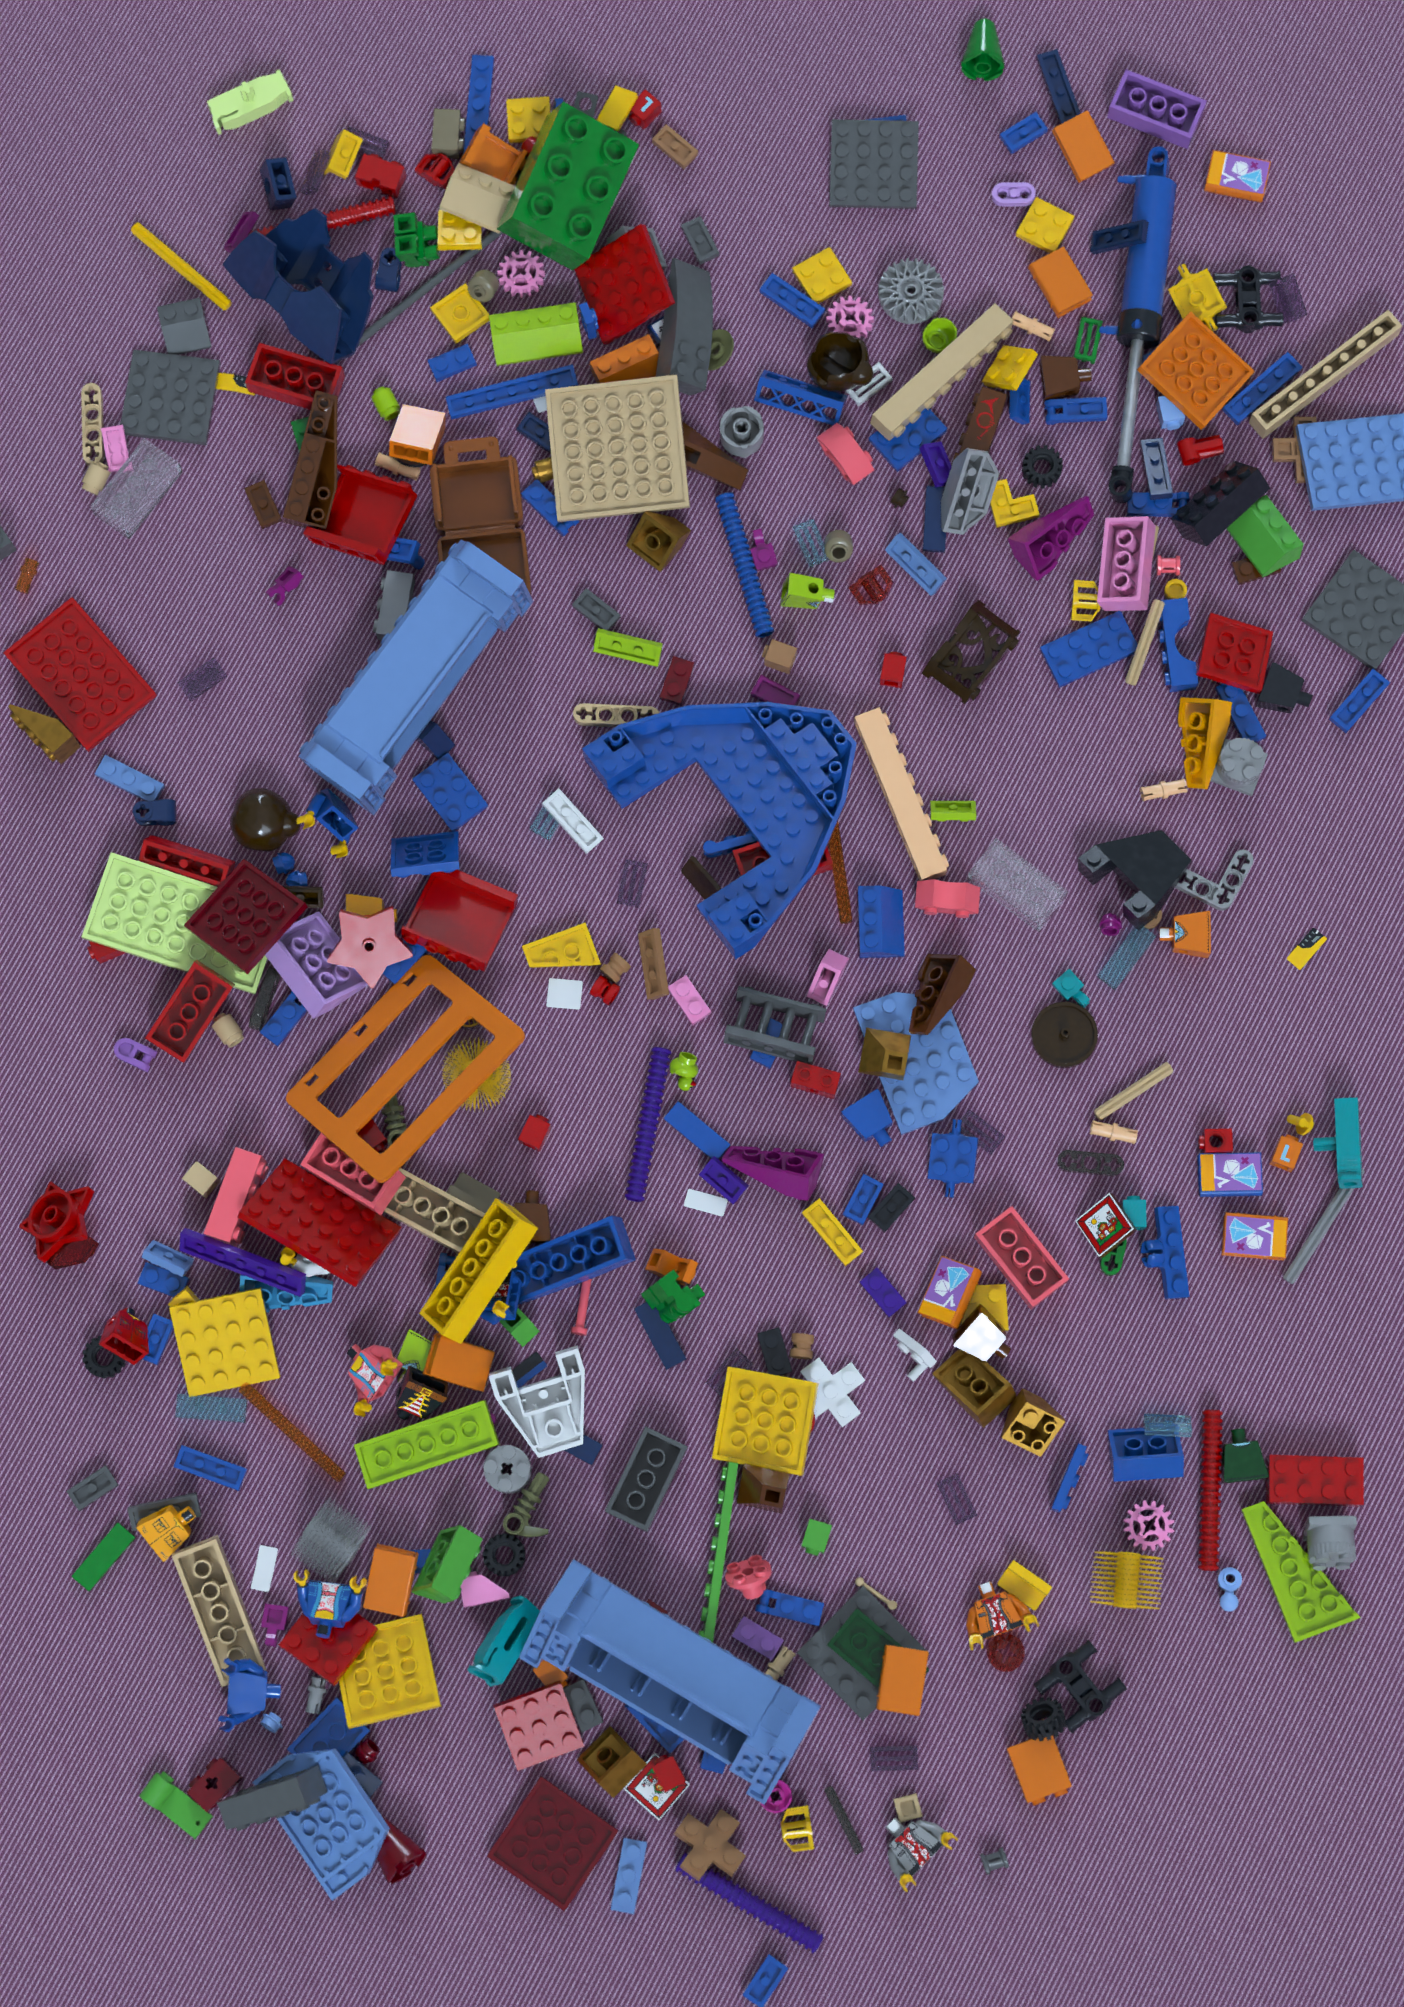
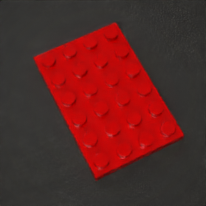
[3,597,157,752]
[237,1159,402,1287]

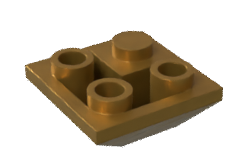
[858,1028,911,1080]
[1001,1388,1065,1457]

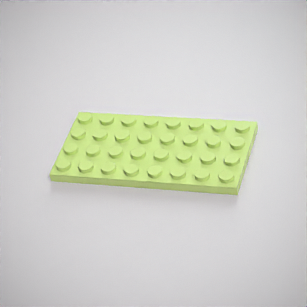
[82,852,268,995]

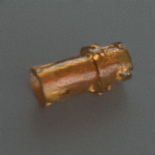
[14,558,39,594]

